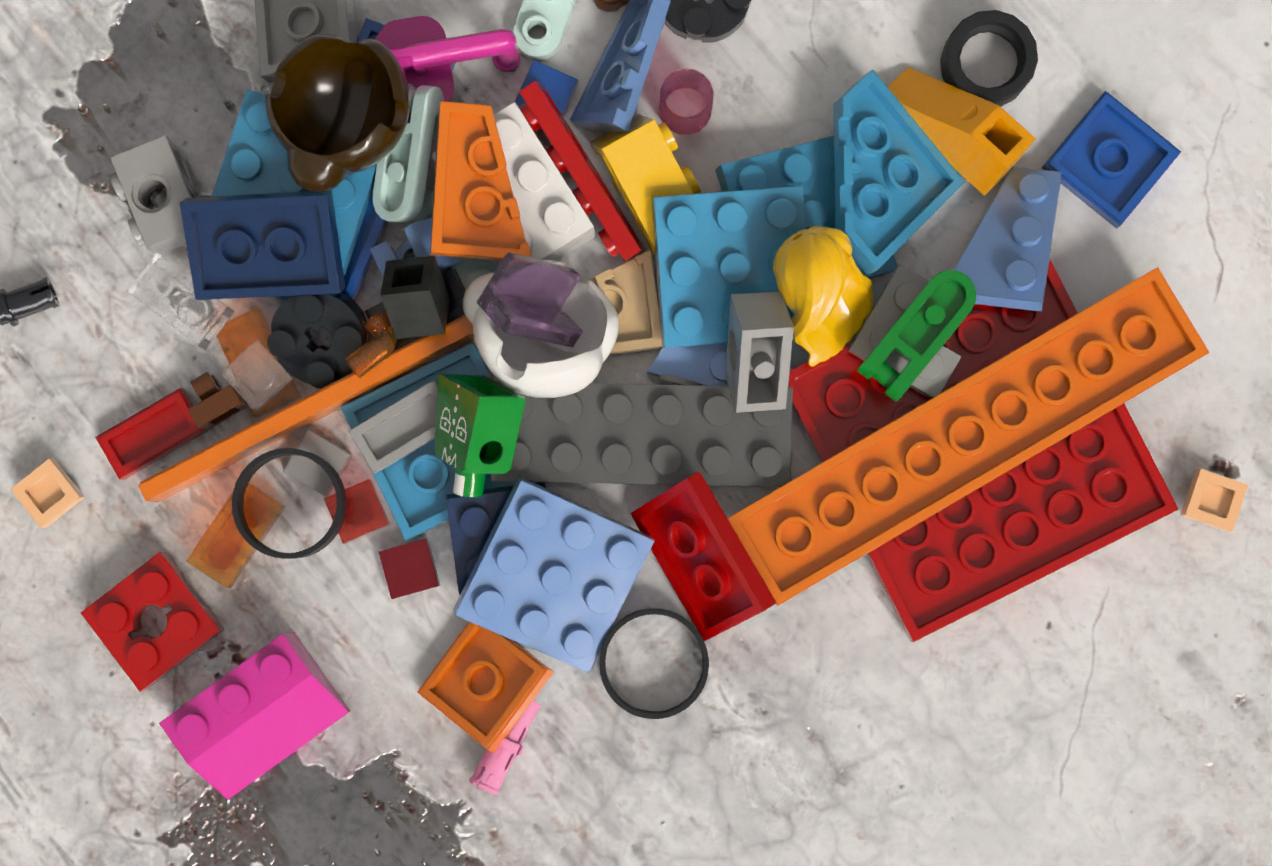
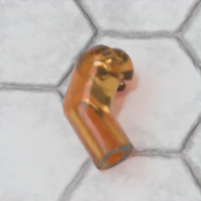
[345,311,398,378]

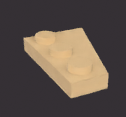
[583,249,663,355]

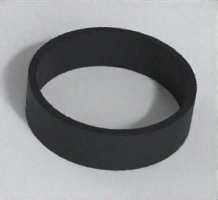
[232,448,347,559]
[599,608,709,719]

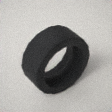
[940,10,1038,107]

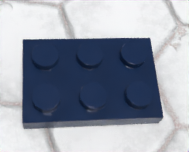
[180,190,345,300]

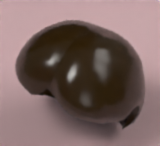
[265,34,410,193]

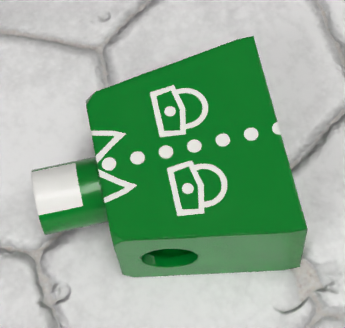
[435,374,526,497]

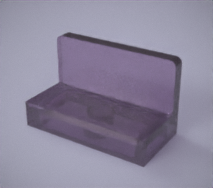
[476,252,583,347]

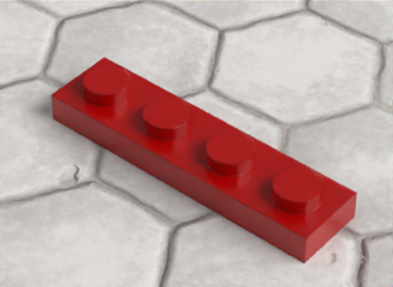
[519,81,646,261]

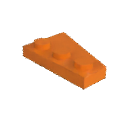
[430,101,532,263]

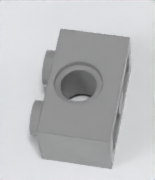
[110,135,197,256]
[725,291,794,413]

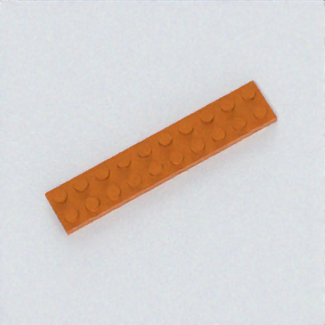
[727,267,1210,606]

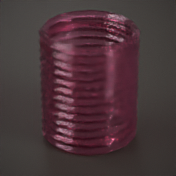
[659,68,714,135]

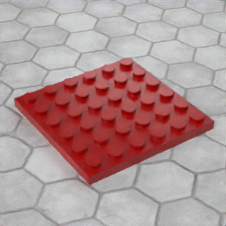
[788,260,1179,642]

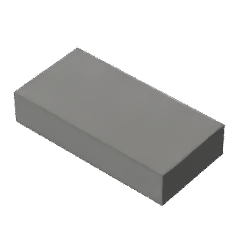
[348,380,438,474]

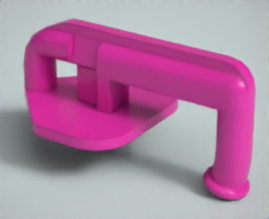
[375,16,520,117]

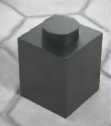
[380,255,450,339]

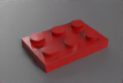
[630,471,777,641]

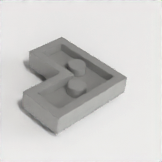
[848,264,961,399]

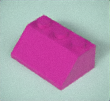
[159,631,350,800]

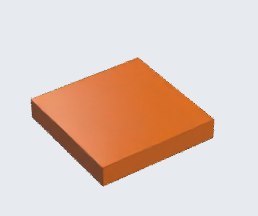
[417,622,554,753]

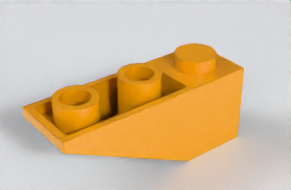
[887,67,1036,196]

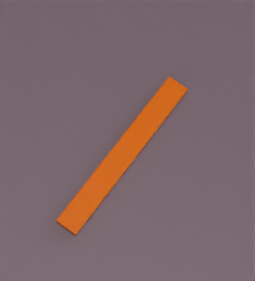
[138,315,474,503]

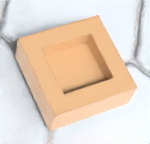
[10,458,85,528]
[1180,468,1248,532]

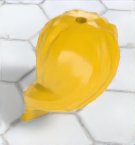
[773,226,873,367]

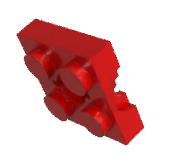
[81,552,225,692]

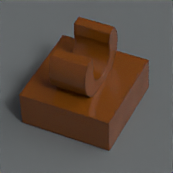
[188,372,251,430]

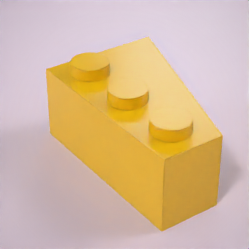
[589,114,701,259]

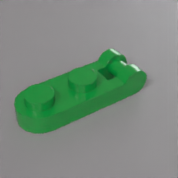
[857,270,976,402]

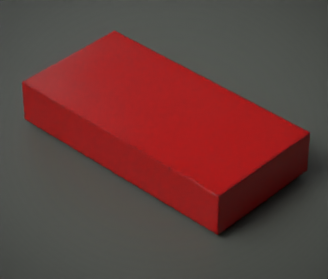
[95,388,208,480]

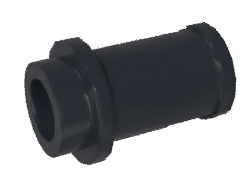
[0,277,60,327]

